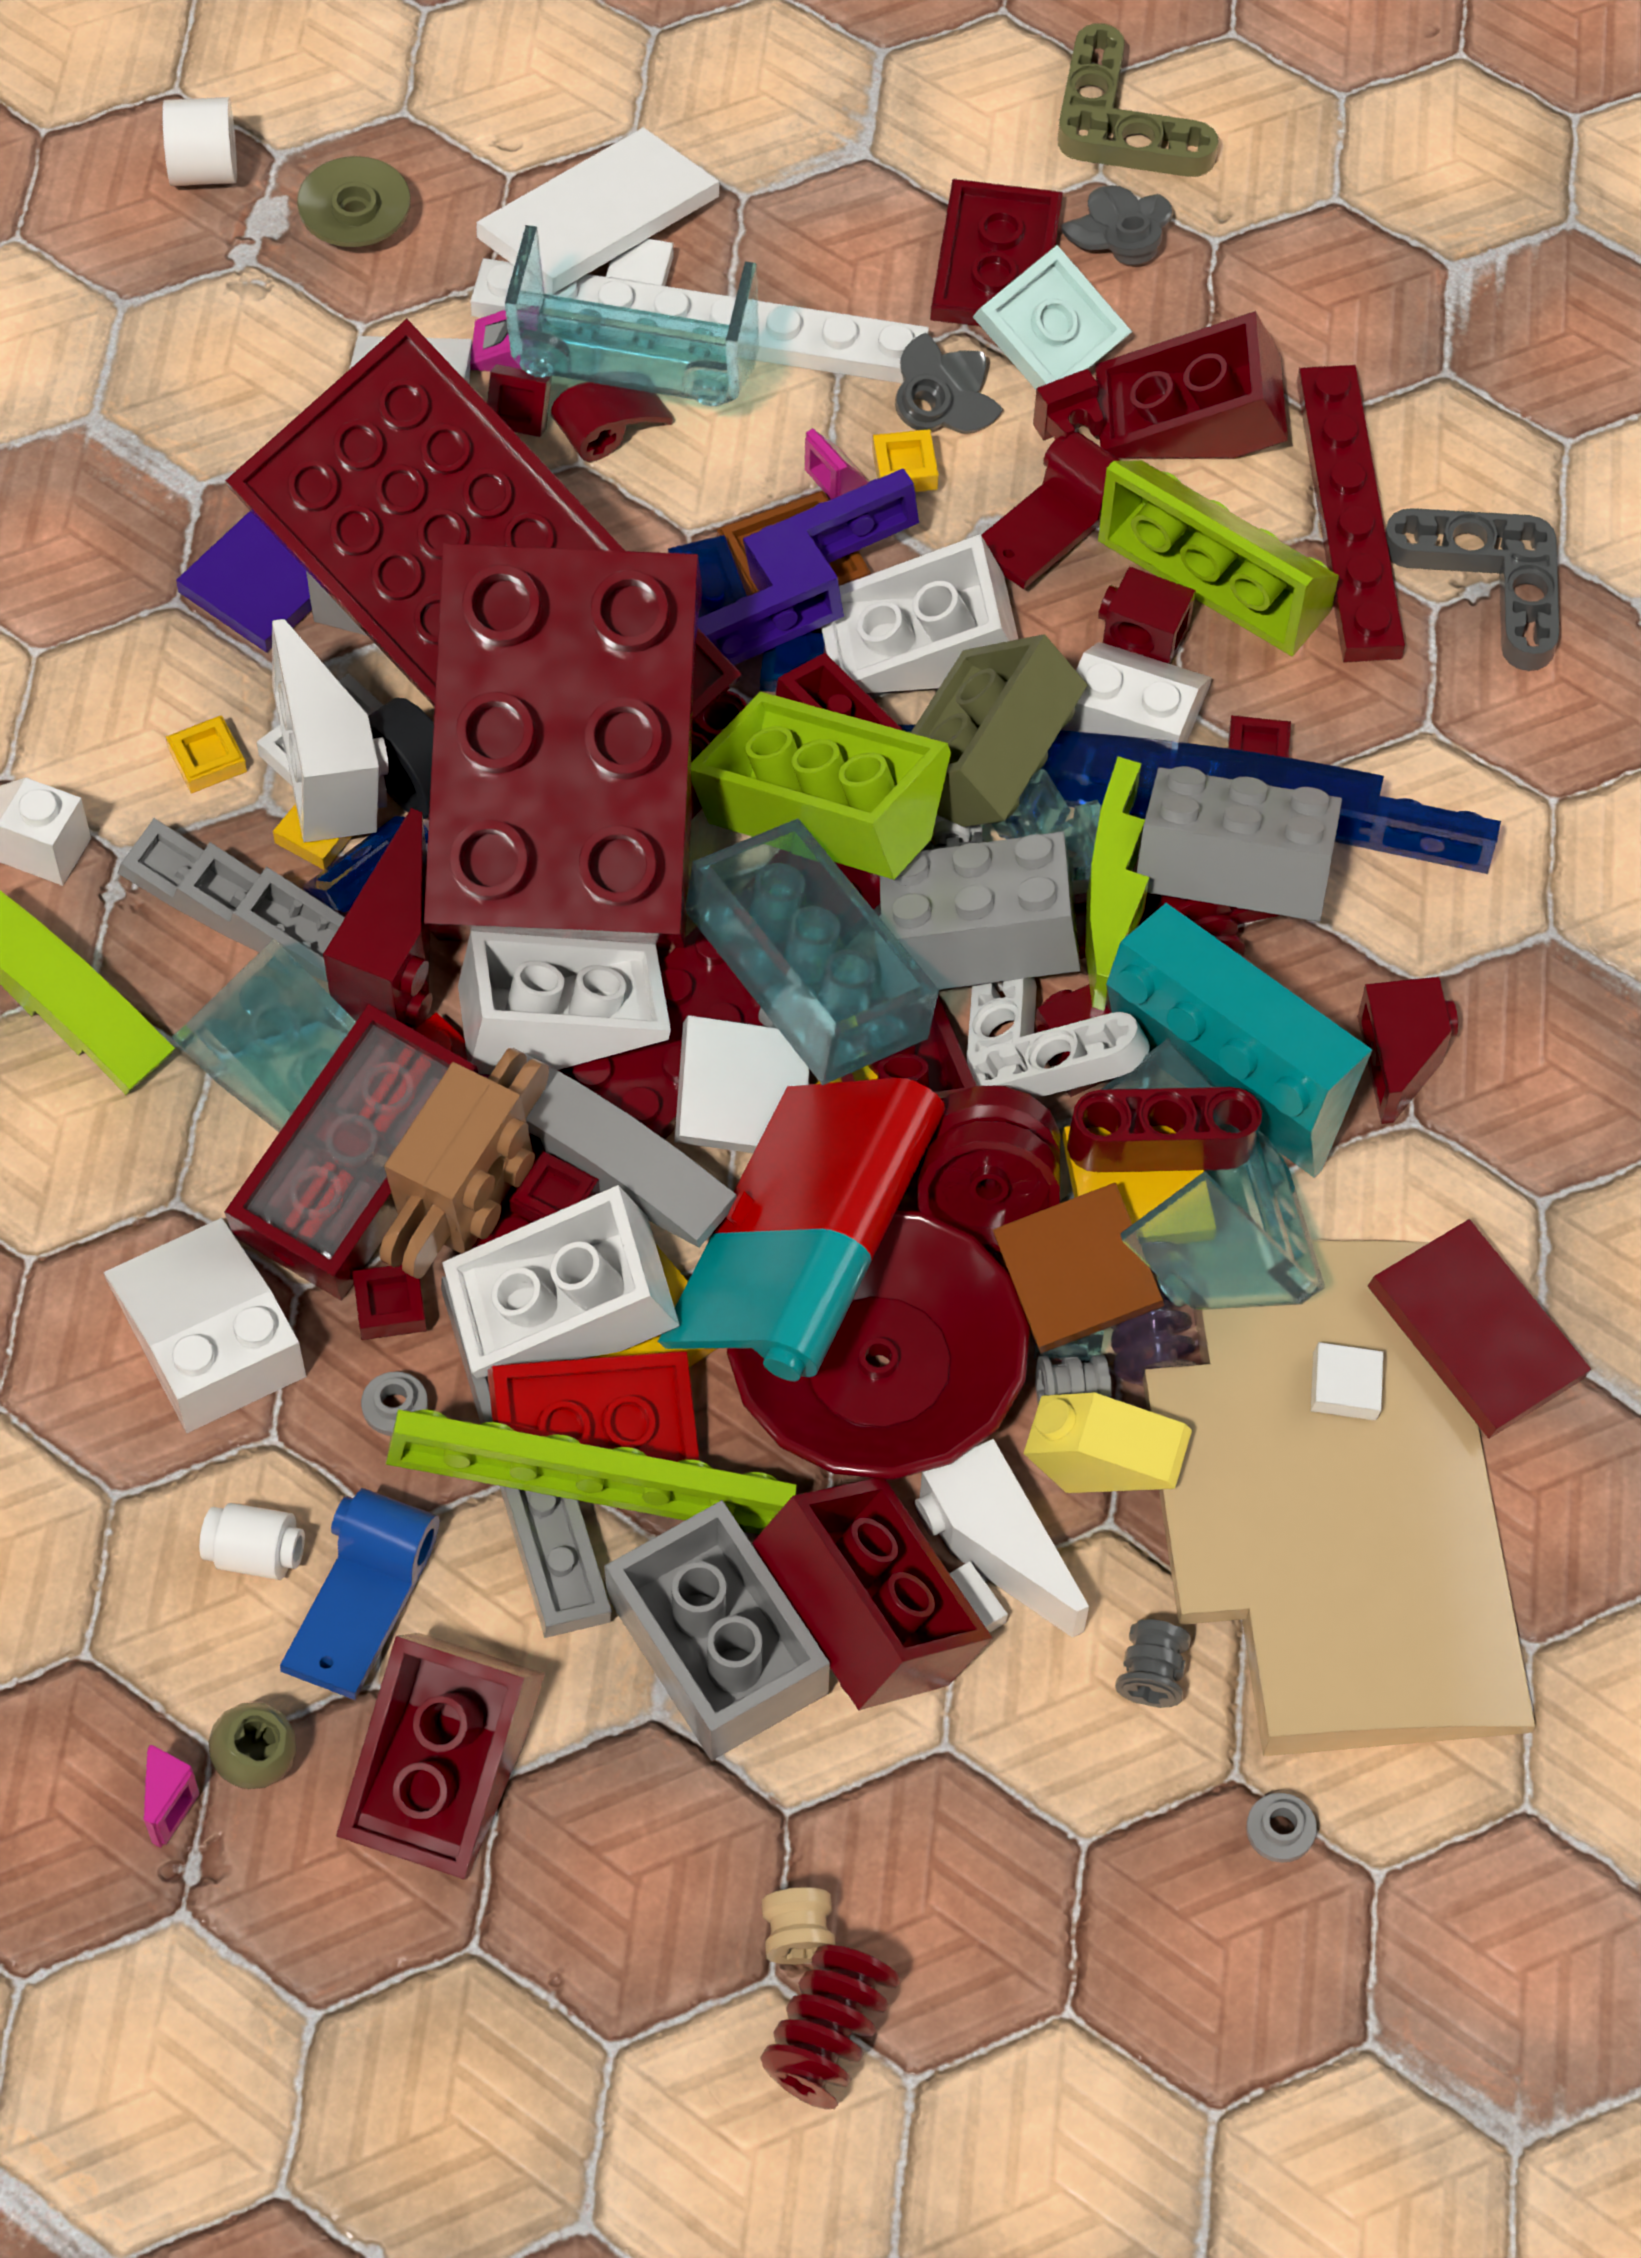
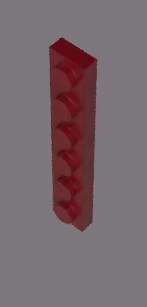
[1296,365,1405,663]

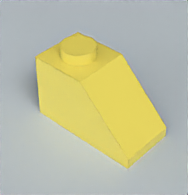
[1023,1393,1192,1493]

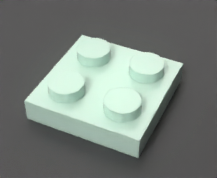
[973,245,1132,390]

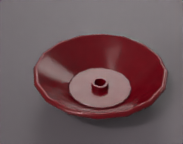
[727,1209,1030,1480]

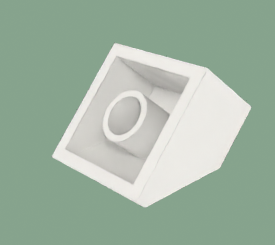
[1059,642,1212,772]

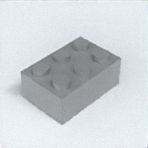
[1137,766,1342,922]
[880,832,1081,996]
[605,1500,830,1761]

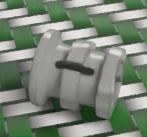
[1035,1355,1111,1405]

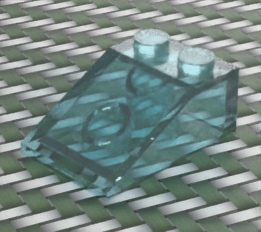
[172,939,356,1132]

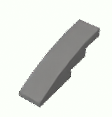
[118,818,345,982]
[525,1053,737,1248]

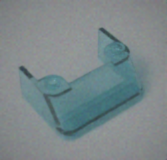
[505,225,759,406]
[1100,1038,1325,1310]

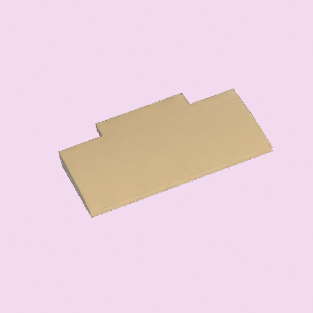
[1143,1241,1535,1756]

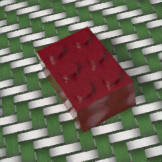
[752,1478,993,1711]

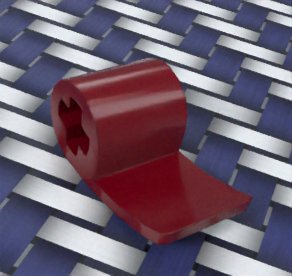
[551,377,673,462]

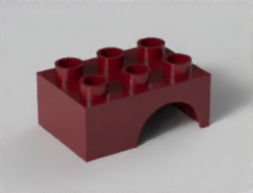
[424,543,702,950]

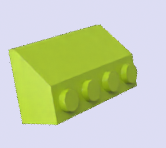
[1098,460,1339,657]
[691,691,951,880]

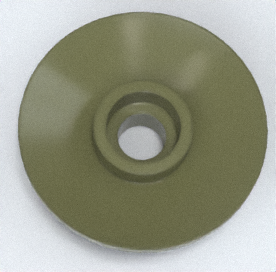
[297,156,411,247]

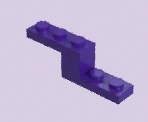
[697,468,919,665]

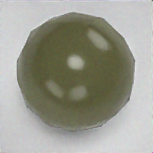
[208,1703,297,1789]

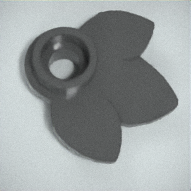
[1061,185,1172,265]
[895,333,1002,434]

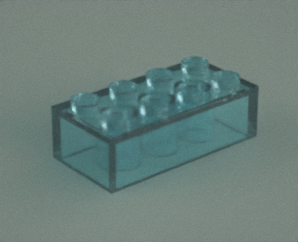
[685,818,939,1085]

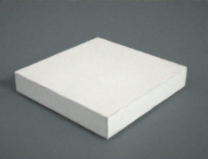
[674,1015,811,1153]

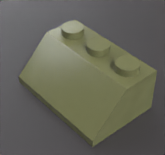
[911,634,1088,827]

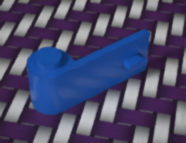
[280,1488,440,1700]

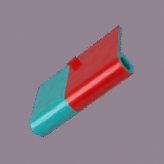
[658,1078,945,1381]

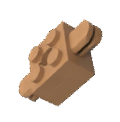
[380,1048,549,1279]

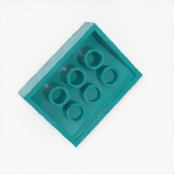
[1106,903,1372,1178]

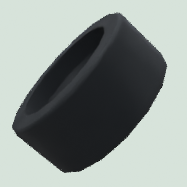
[368,698,434,819]

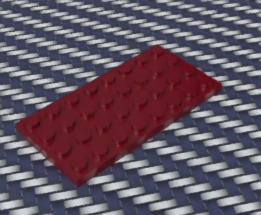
[225,318,741,723]

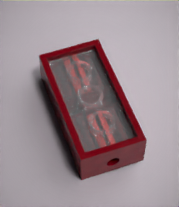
[224,1004,479,1301]

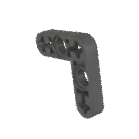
[1385,508,1559,671]

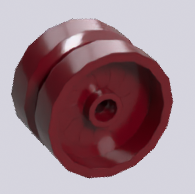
[918,1086,1060,1252]

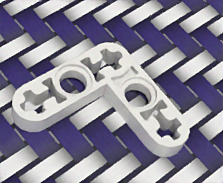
[967,977,1150,1098]

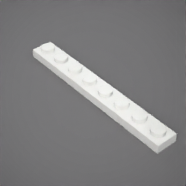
[470,258,929,383]

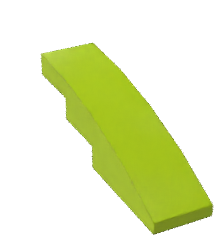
[1085,756,1149,1011]
[0,890,175,1095]

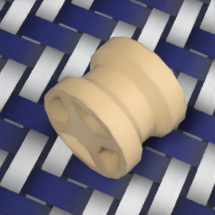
[762,1887,835,1965]

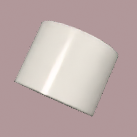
[163,97,237,186]

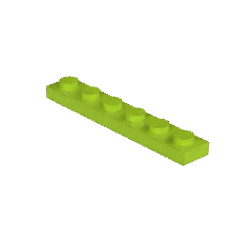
[386,1409,797,1534]

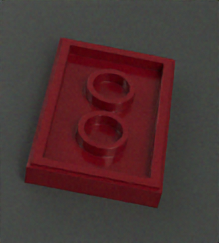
[930,179,1063,327]
[1367,1219,1591,1439]

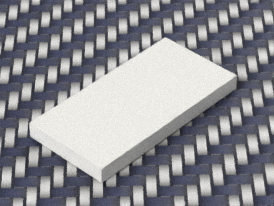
[477,127,719,294]

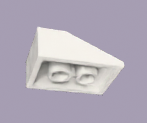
[821,534,1018,693]
[272,619,388,843]
[458,931,671,1075]
[442,1185,680,1378]
[104,1218,306,1433]

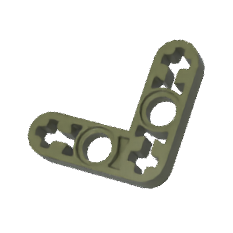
[1058,23,1218,177]

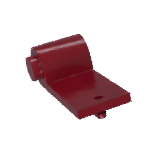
[981,432,1121,589]

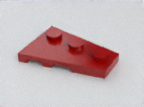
[487,1351,699,1462]

